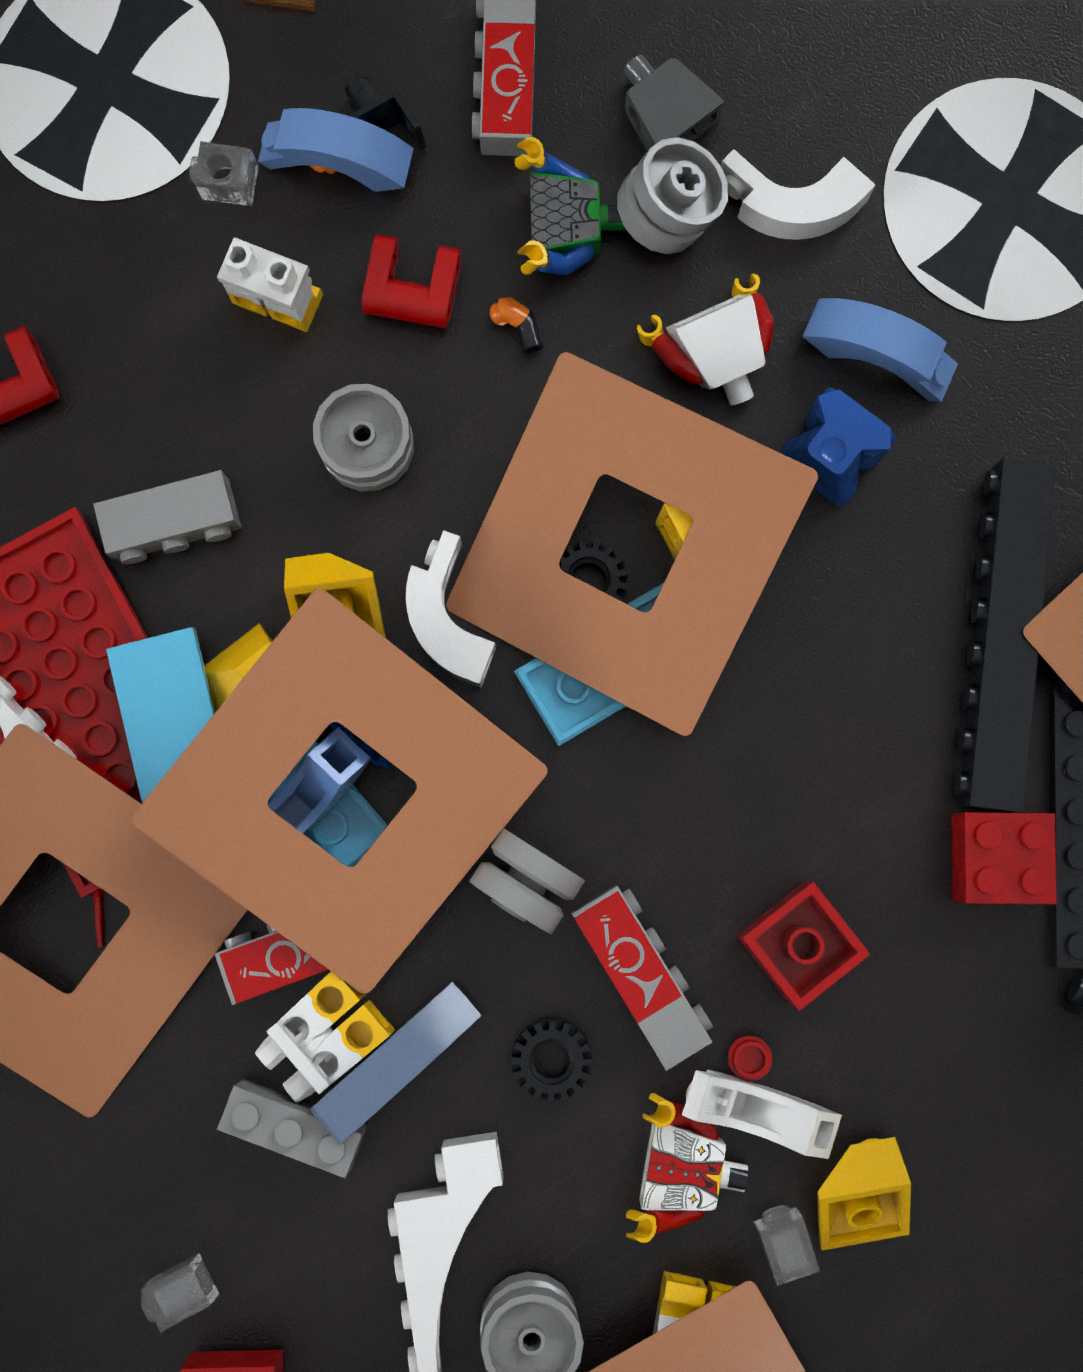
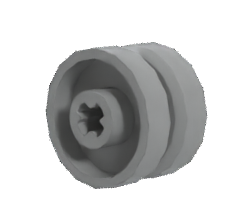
[617,137,728,254]
[313,384,414,492]
[469,828,586,935]
[479,1271,584,1372]

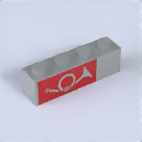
[472,0,536,156]
[571,885,713,1071]
[215,925,329,1005]

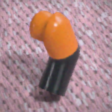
[489,297,543,353]

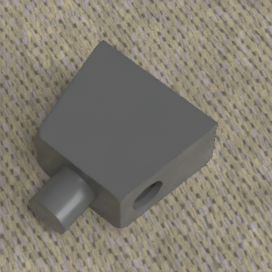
[623,55,724,151]

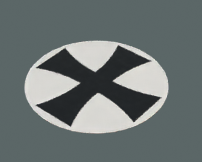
[0,0,230,201]
[884,78,1083,321]

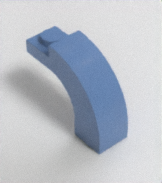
[258,108,414,192]
[802,298,958,402]
[268,727,371,836]

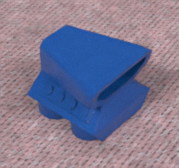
[779,387,896,506]

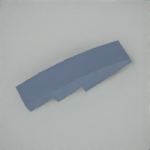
[309,982,482,1145]

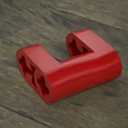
[362,234,462,329]
[0,325,60,425]

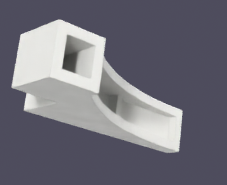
[388,1132,503,1372]

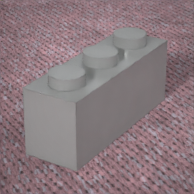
[93,470,242,565]
[217,1078,368,1178]

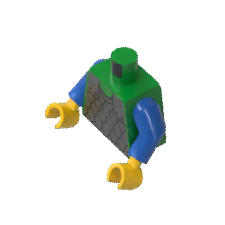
[515,137,625,276]

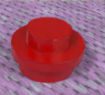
[727,1035,772,1081]

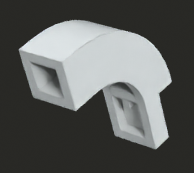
[721,149,875,240]
[406,530,496,688]
[682,1069,842,1159]

